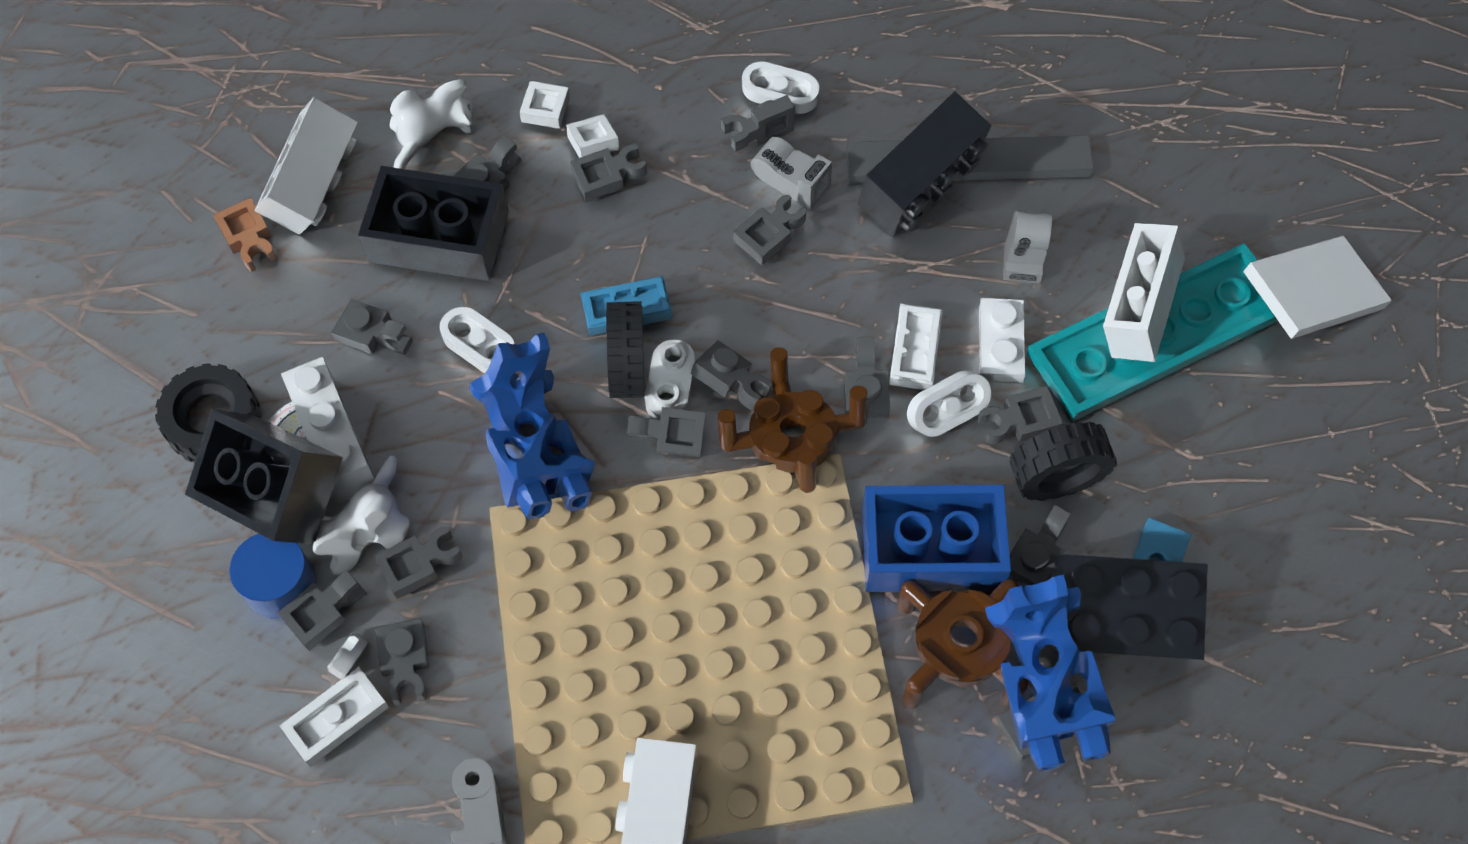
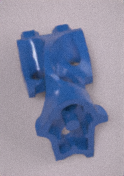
[469,333,594,520]
[985,575,1116,772]

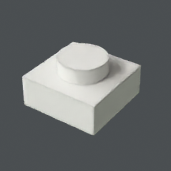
[519,81,570,129]
[566,114,619,158]

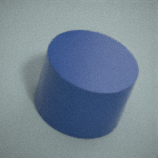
[229,534,316,618]

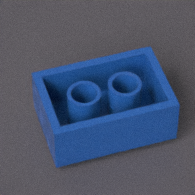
[862,485,1011,592]

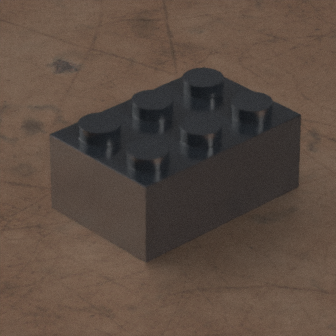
[858,91,992,237]
[358,166,509,281]
[185,409,343,544]
[1050,554,1208,660]

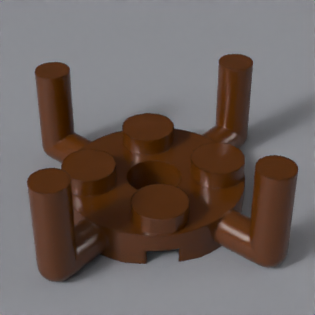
[717,347,868,493]
[897,579,1028,709]

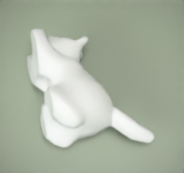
[390,79,473,169]
[312,455,410,575]

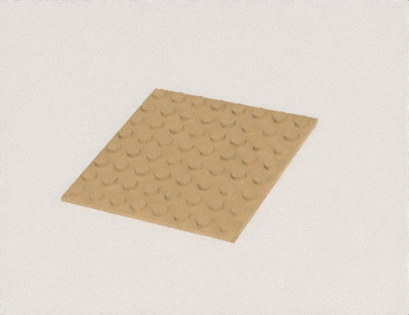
[489,454,913,844]

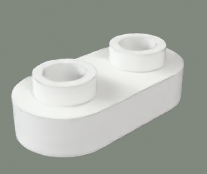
[742,61,819,114]
[440,307,515,373]
[645,339,695,420]
[907,370,991,437]

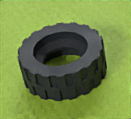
[606,301,645,398]
[155,363,262,462]
[1009,422,1117,501]

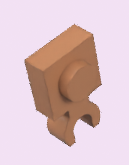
[213,197,276,272]

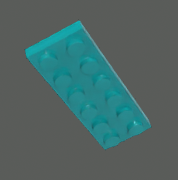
[1026,243,1278,422]

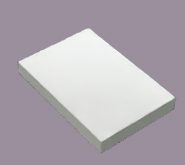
[1243,236,1392,339]

